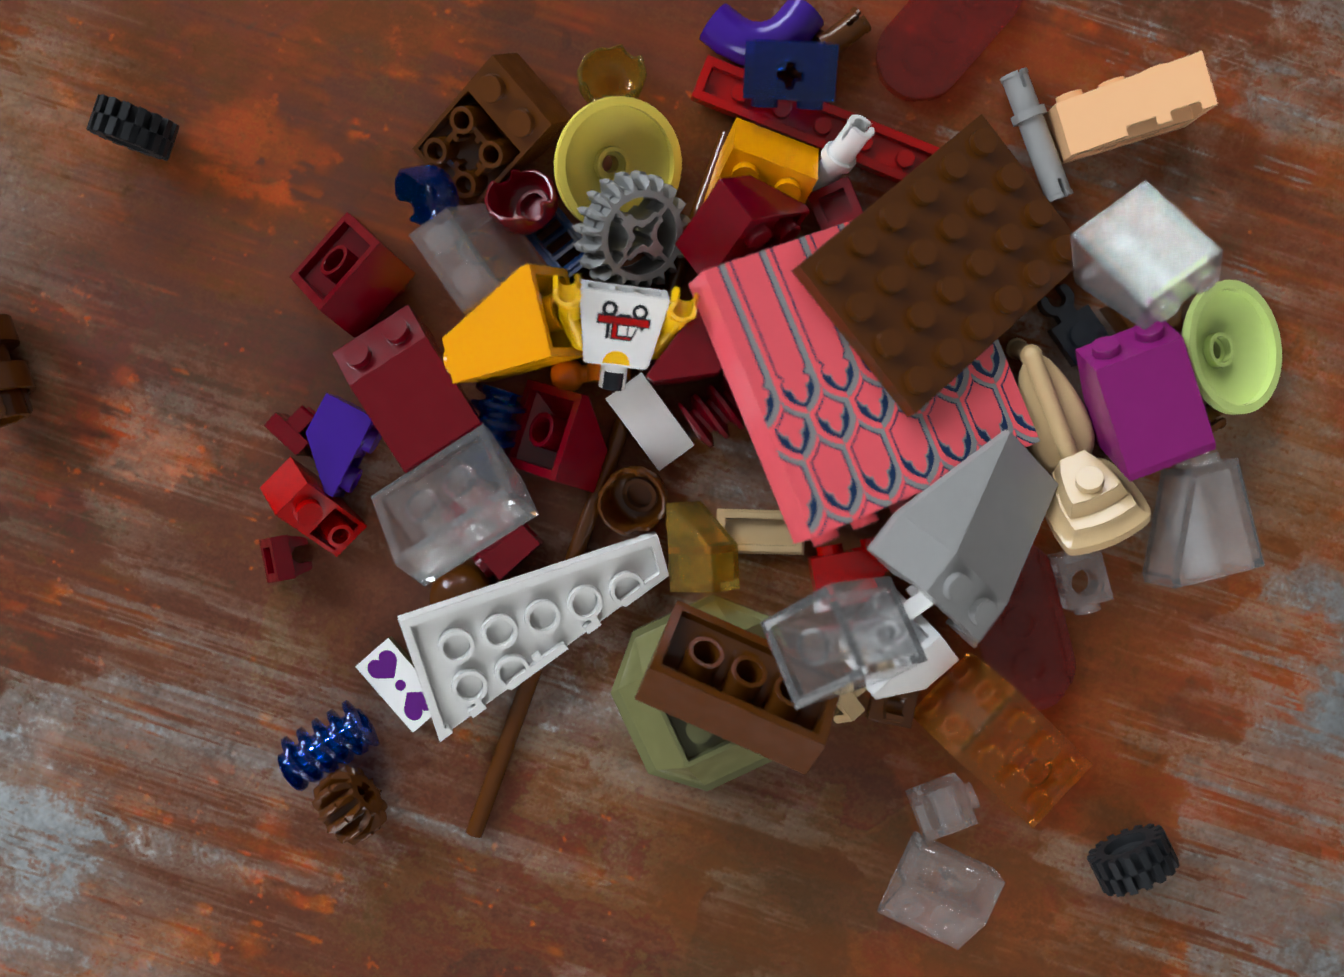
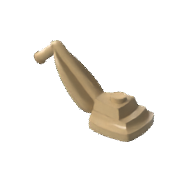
[1006,337,1151,556]

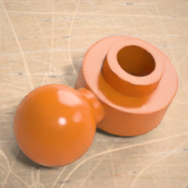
[550,359,631,392]

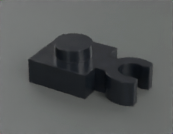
[1037,283,1109,367]

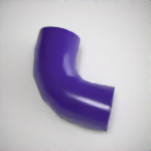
[699,0,824,68]

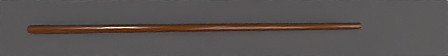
[465,131,729,838]

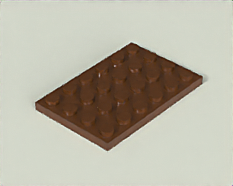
[792,114,1090,417]

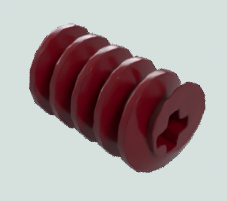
[677,375,745,448]

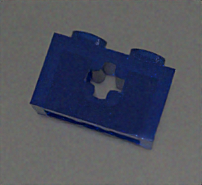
[742,38,839,110]

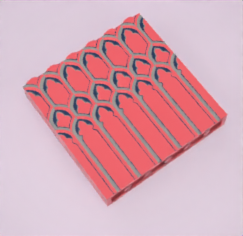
[688,220,1040,547]

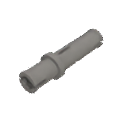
[1000,67,1074,203]

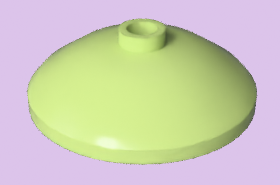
[1181,280,1282,415]

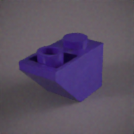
[306,393,382,497]

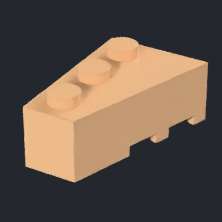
[1044,51,1218,164]

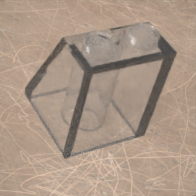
[1071,180,1223,330]
[409,203,544,315]
[1142,451,1265,589]
[760,576,928,710]

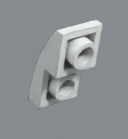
[606,372,694,471]

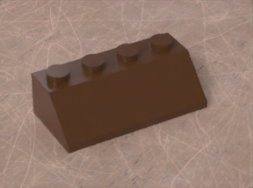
[634,600,845,775]

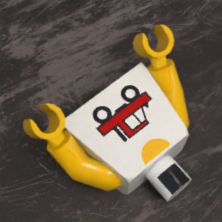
[553,274,699,391]

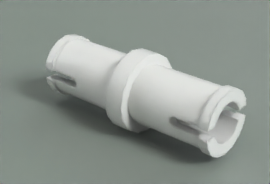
[811,114,875,192]

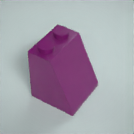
[1075,317,1216,482]

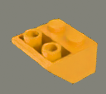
[704,117,819,204]

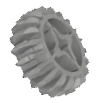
[572,170,691,288]

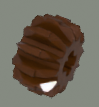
[312,765,388,845]

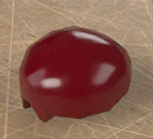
[484,169,559,235]

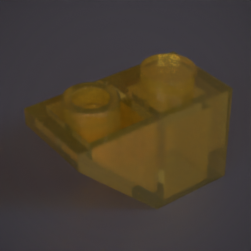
[666,501,740,593]

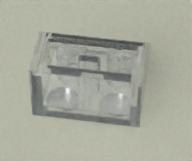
[877,831,1005,950]

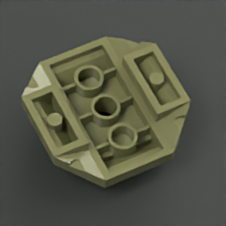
[611,593,786,791]

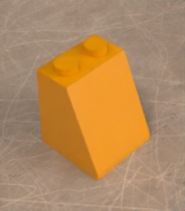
[442,264,583,383]

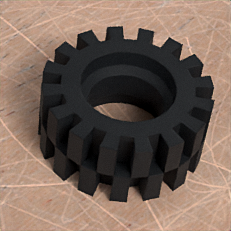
[86,94,180,161]
[1087,824,1180,897]

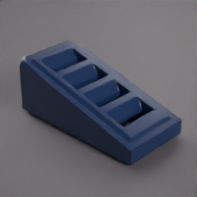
[525,207,589,283]

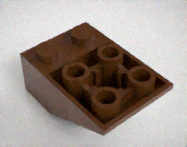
[412,53,572,215]

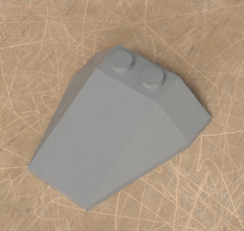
[867,430,1058,648]

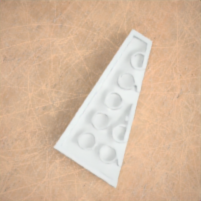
[398,531,669,742]

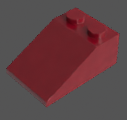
[333,305,484,475]

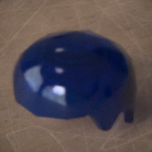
[395,165,459,233]

